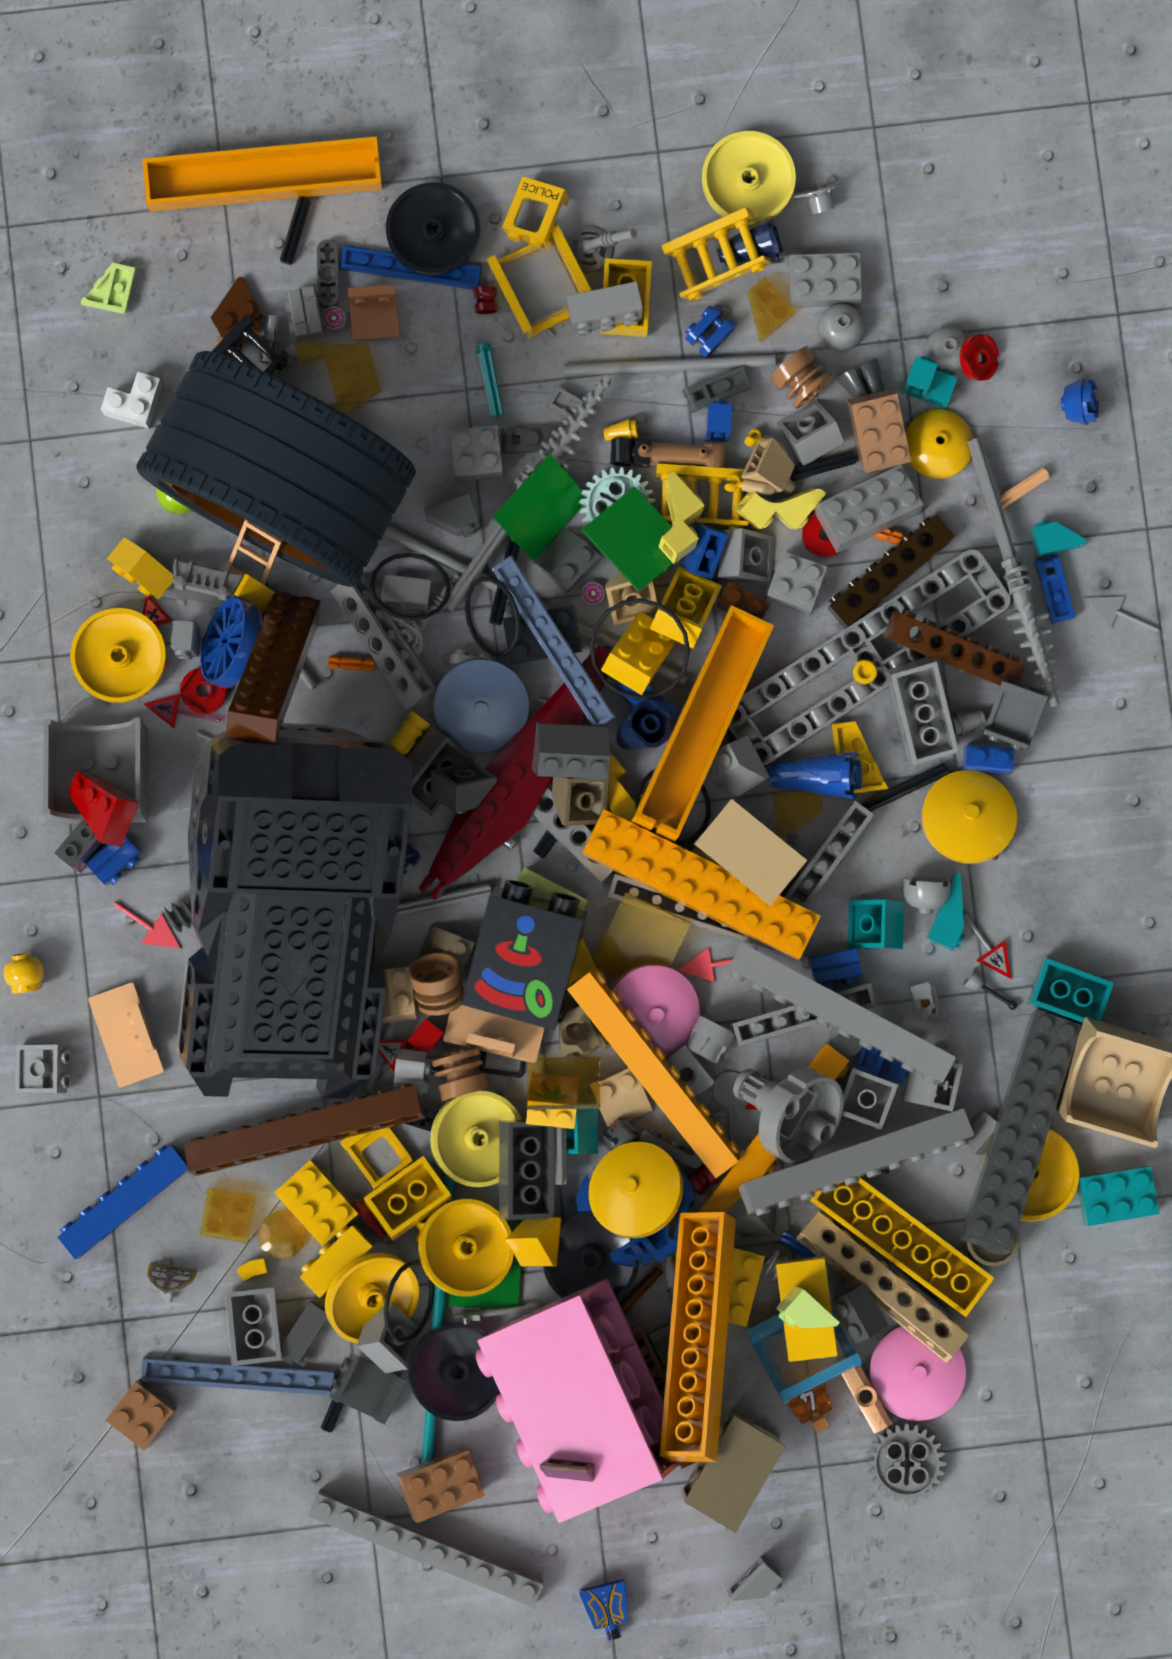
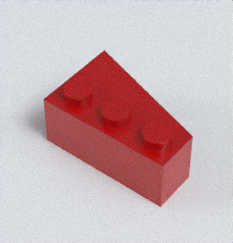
[68,771,139,847]

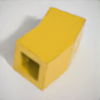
[236,1258,268,1282]

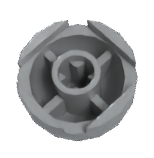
[818,303,865,351]
[924,327,968,373]
[903,877,951,914]

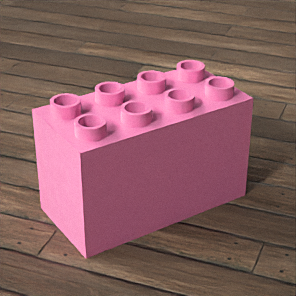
[476,1278,682,1523]

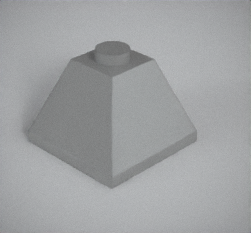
[727,1556,783,1601]

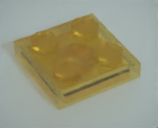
[200,1188,256,1243]

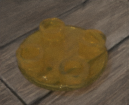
[258,1211,306,1259]

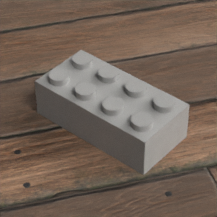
[815,465,924,553]
[885,657,959,765]

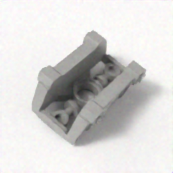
[173,559,243,610]

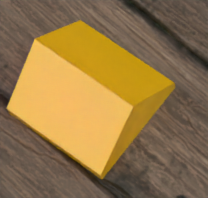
[506,1217,561,1267]

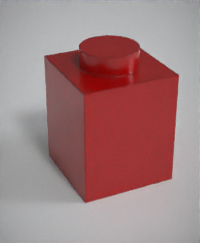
[408,1018,444,1056]

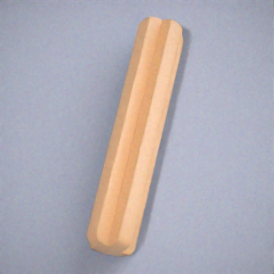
[999,468,1050,509]

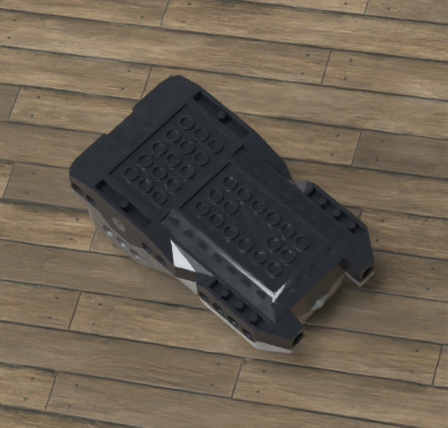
[176,723,412,1098]

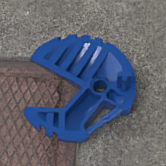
[576,1165,695,1267]

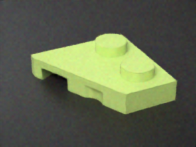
[81,263,136,315]

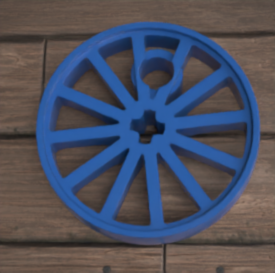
[200,597,260,688]

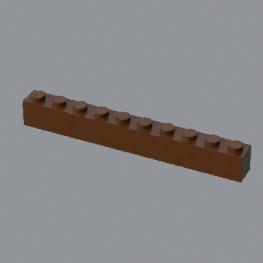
[184,1084,426,1176]

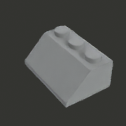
[224,1287,281,1366]

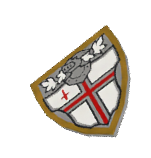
[147,1263,198,1302]

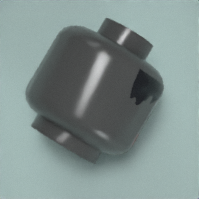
[603,1119,638,1151]

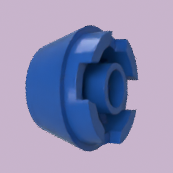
[1061,378,1099,425]

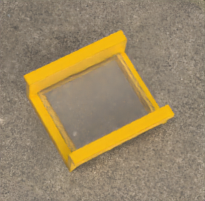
[486,225,592,339]

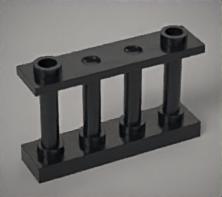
[211,314,290,375]

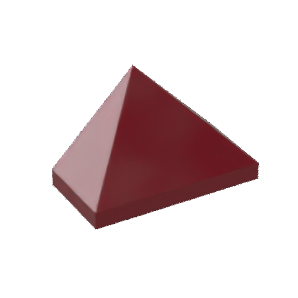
[350,1201,387,1240]

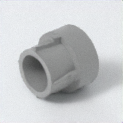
[686,1016,735,1064]

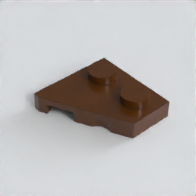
[210,276,264,338]

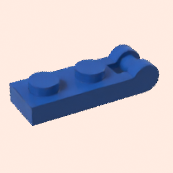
[1034,555,1075,624]

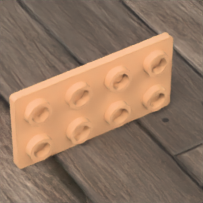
[88,983,164,1088]
[443,1005,544,1063]

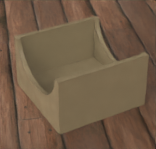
[681,1408,786,1533]

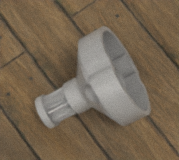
[733,1068,843,1165]

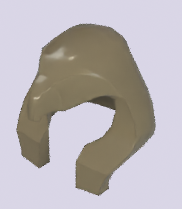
[558,1006,612,1060]

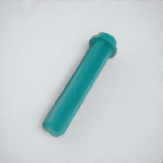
[475,343,504,418]

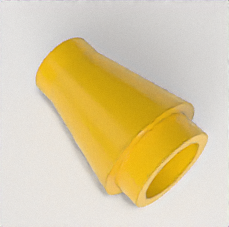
[603,418,639,441]

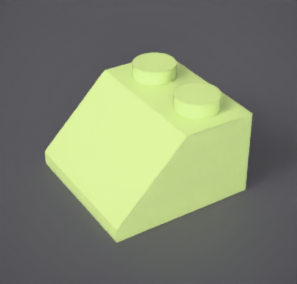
[776,1286,840,1328]

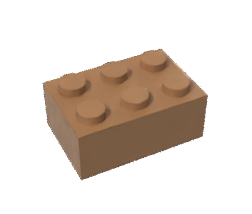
[847,389,911,473]
[396,1447,485,1523]

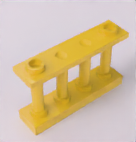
[661,207,772,301]
[656,463,748,530]

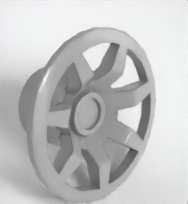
[793,181,843,214]

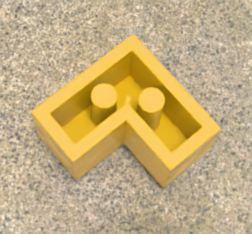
[107,537,173,600]

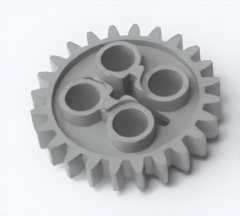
[867,1423,946,1503]

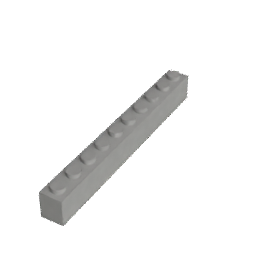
[727,943,956,1085]
[739,1108,974,1216]
[308,1491,544,1608]

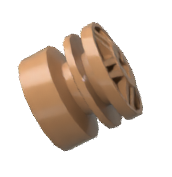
[770,346,833,409]
[409,952,464,1016]
[431,1049,490,1101]

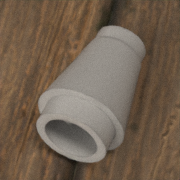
[951,710,985,736]

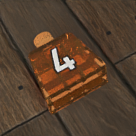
[787,1370,832,1433]

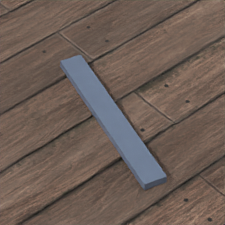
[491,555,615,726]
[141,1357,336,1395]

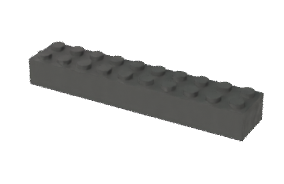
[960,1009,1082,1255]

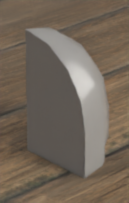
[968,1111,997,1155]

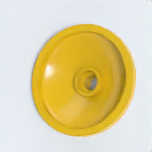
[905,409,973,479]

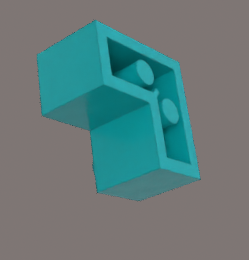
[902,356,958,409]

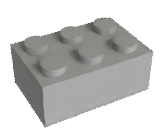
[788,253,862,308]
[566,281,643,336]

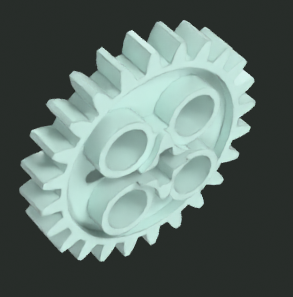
[579,467,656,523]

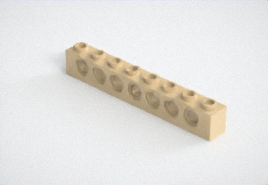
[796,1211,969,1363]

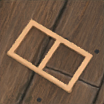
[226,519,283,585]

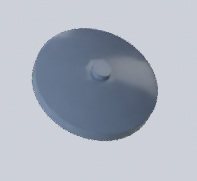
[434,658,529,752]

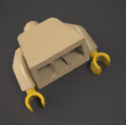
[724,429,796,496]

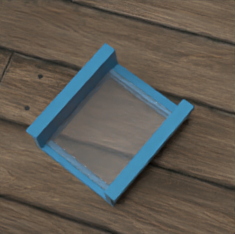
[747,1308,862,1405]

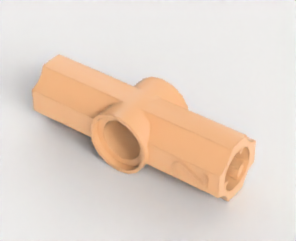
[841,1366,892,1433]

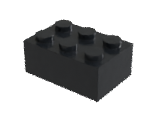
[502,605,583,665]

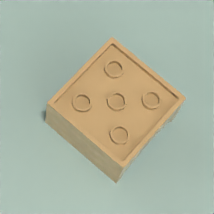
[691,799,807,906]
[1056,1017,1172,1148]

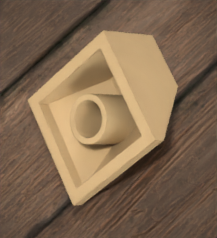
[605,571,658,625]

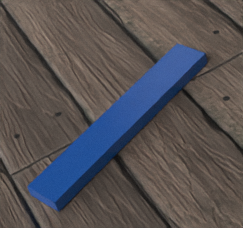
[340,245,482,290]

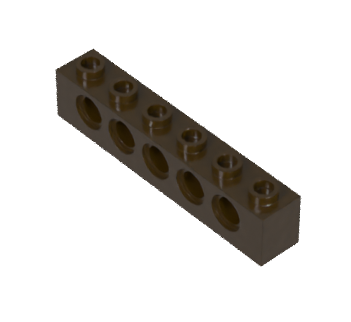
[828,515,955,629]

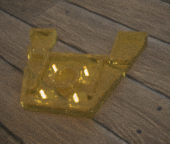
[294,342,381,413]

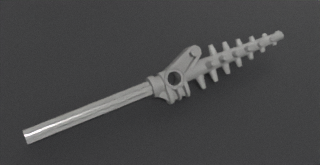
[445,375,612,612]
[967,438,1060,707]

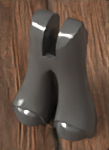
[836,358,885,398]

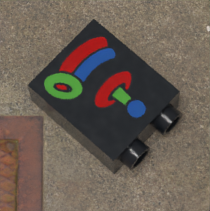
[462,880,588,1031]

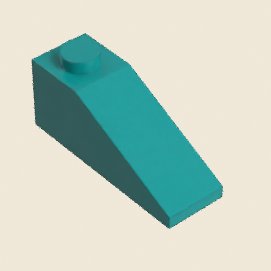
[926,873,965,951]

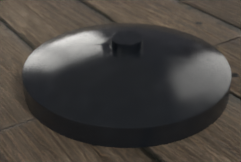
[386,182,480,276]
[543,1211,639,1300]
[408,1323,500,1421]

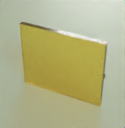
[594,892,691,979]
[527,1057,600,1110]

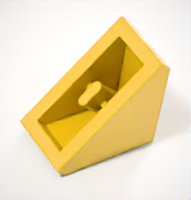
[234,574,275,613]

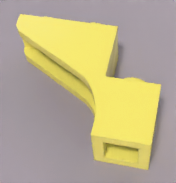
[659,471,704,564]
[734,488,826,530]

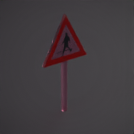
[144,694,221,729]

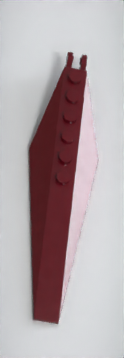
[419,645,610,900]

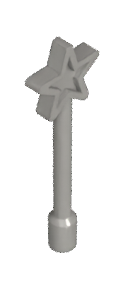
[454,1301,540,1324]

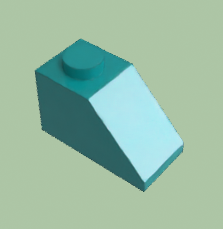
[1030,520,1086,559]

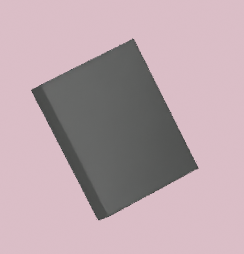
[726,1198,777,1237]

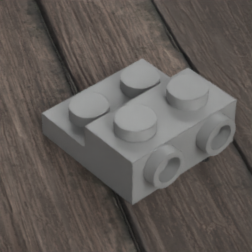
[15,1045,71,1093]

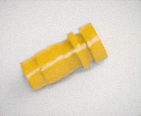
[390,710,430,755]

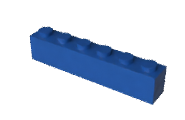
[57,1145,188,1260]

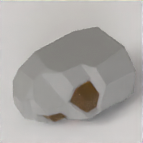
[909,981,940,1021]

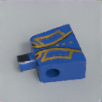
[579,1578,628,1640]

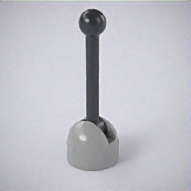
[963,970,1017,1010]

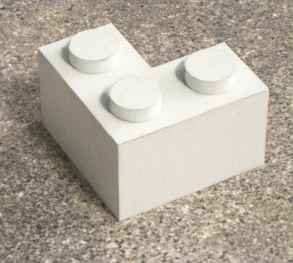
[100,372,163,429]

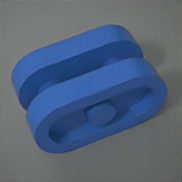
[685,305,738,358]

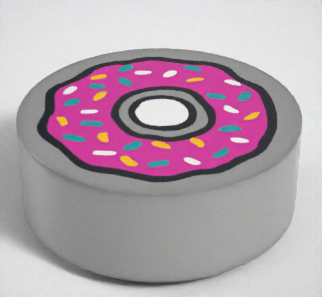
[322,306,346,331]
[581,582,605,607]

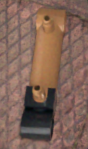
[610,438,727,468]

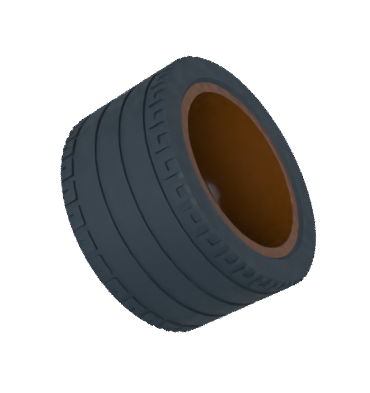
[136,351,416,587]

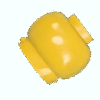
[3,952,45,993]

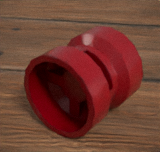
[474,286,498,315]
[687,1164,719,1196]

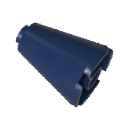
[717,216,784,266]
[616,701,673,750]

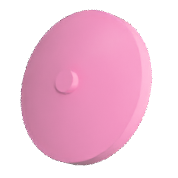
[611,964,700,1058]
[869,1326,966,1421]

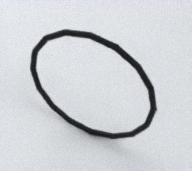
[589,598,690,700]

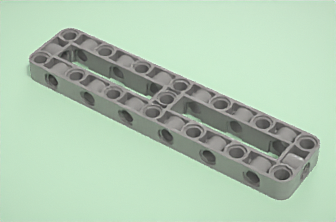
[727,549,1010,767]

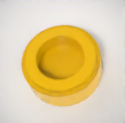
[853,660,877,685]

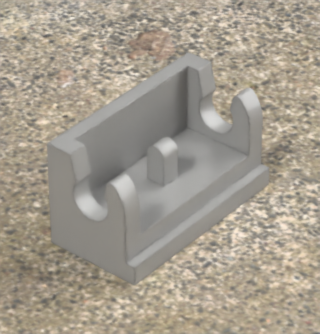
[381,574,431,612]

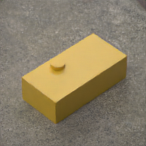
[775,1256,837,1362]

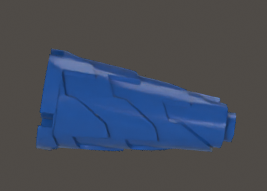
[767,751,862,799]

